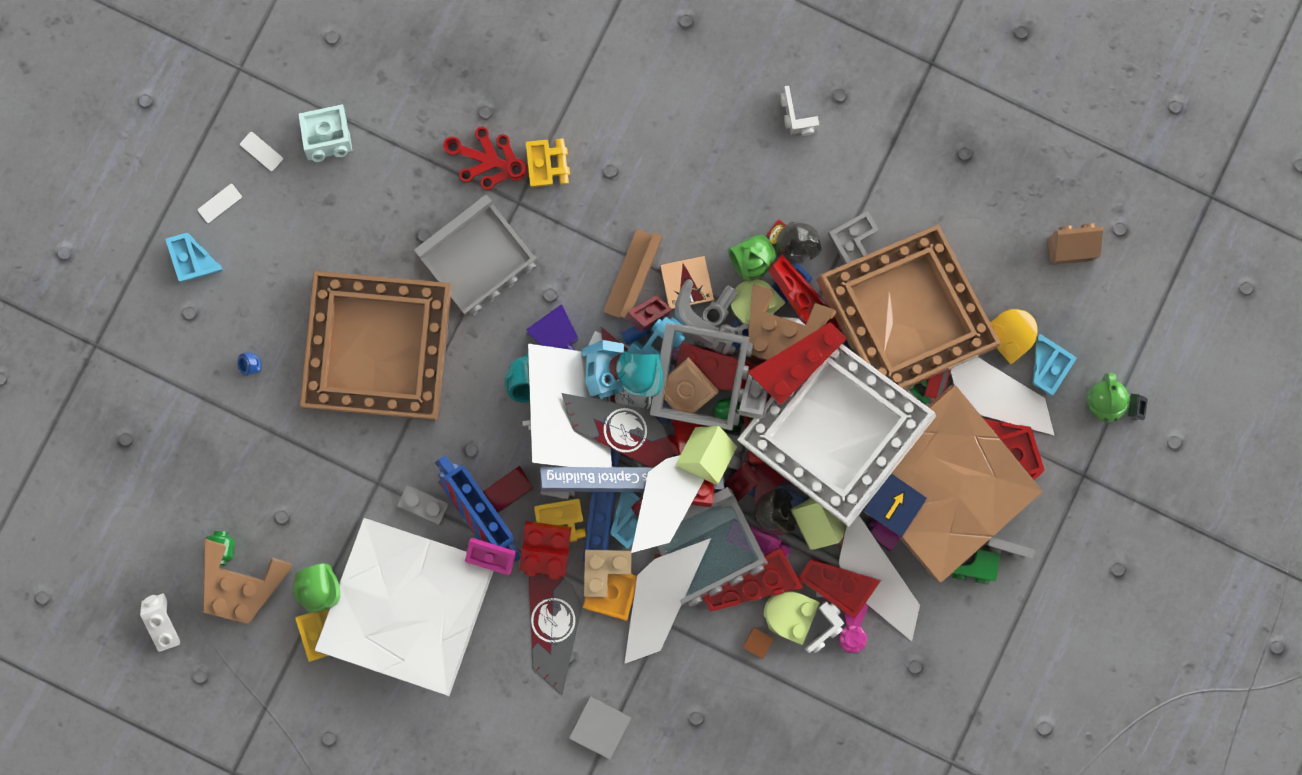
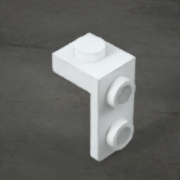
[780,86,819,136]
[140,593,180,652]
[805,601,844,653]

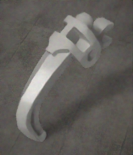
[675,279,749,355]

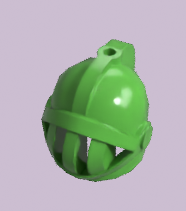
[728,235,776,281]
[1087,373,1130,423]
[293,563,341,613]

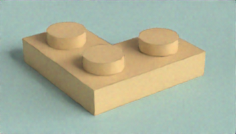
[584,549,632,597]

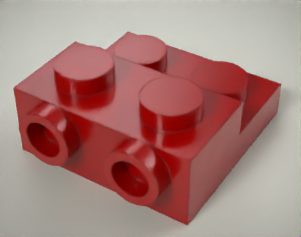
[519,521,572,579]

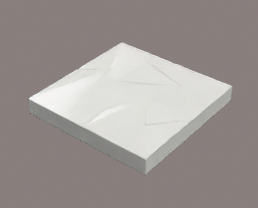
[737,344,936,527]
[315,518,493,696]

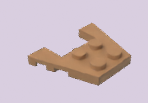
[748,284,836,361]
[202,539,292,624]

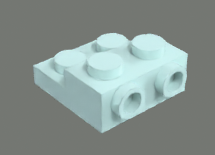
[299,104,353,162]

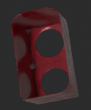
[483,466,533,513]

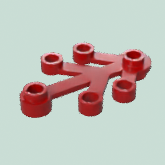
[443,127,528,191]

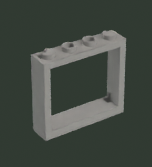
[650,322,753,430]

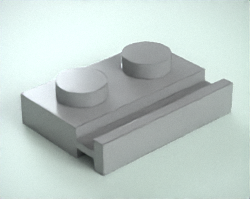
[985,537,1035,560]

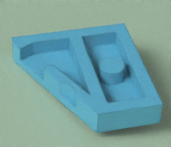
[165,233,222,283]
[1032,334,1077,396]
[610,492,640,549]

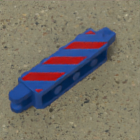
[435,455,521,561]

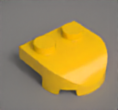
[990,309,1038,364]

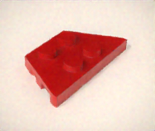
[984,419,1045,480]

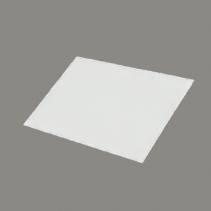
[528,344,612,467]

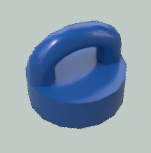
[237,352,262,376]

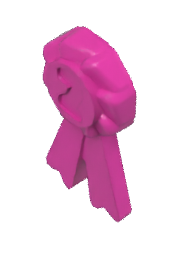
[838,604,868,654]

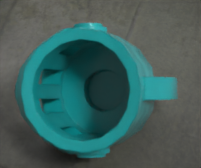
[616,351,663,397]
[504,352,530,403]

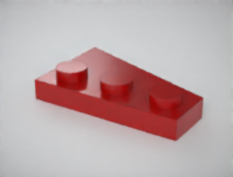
[798,559,881,619]

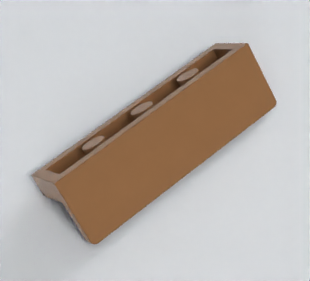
[604,229,662,322]

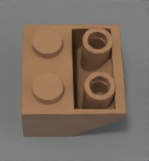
[1047,223,1103,265]

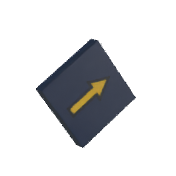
[862,473,927,537]

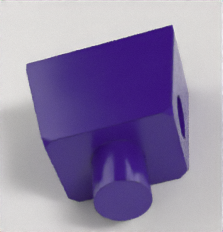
[526,304,579,351]

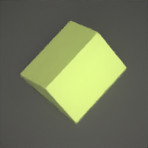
[676,426,737,485]
[790,498,847,550]

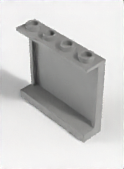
[414,194,538,317]

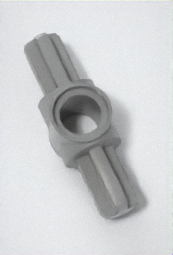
[691,285,738,346]

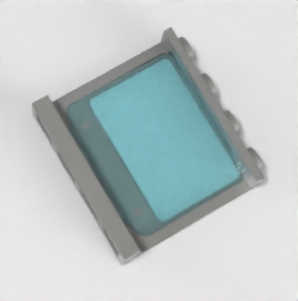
[657,487,768,607]

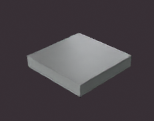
[569,696,632,759]

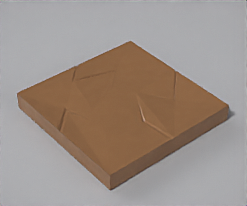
[816,224,1001,390]
[300,271,452,421]
[892,385,1043,583]

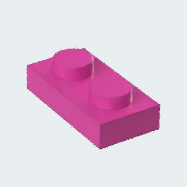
[465,538,516,575]

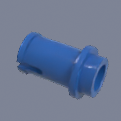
[621,326,651,345]

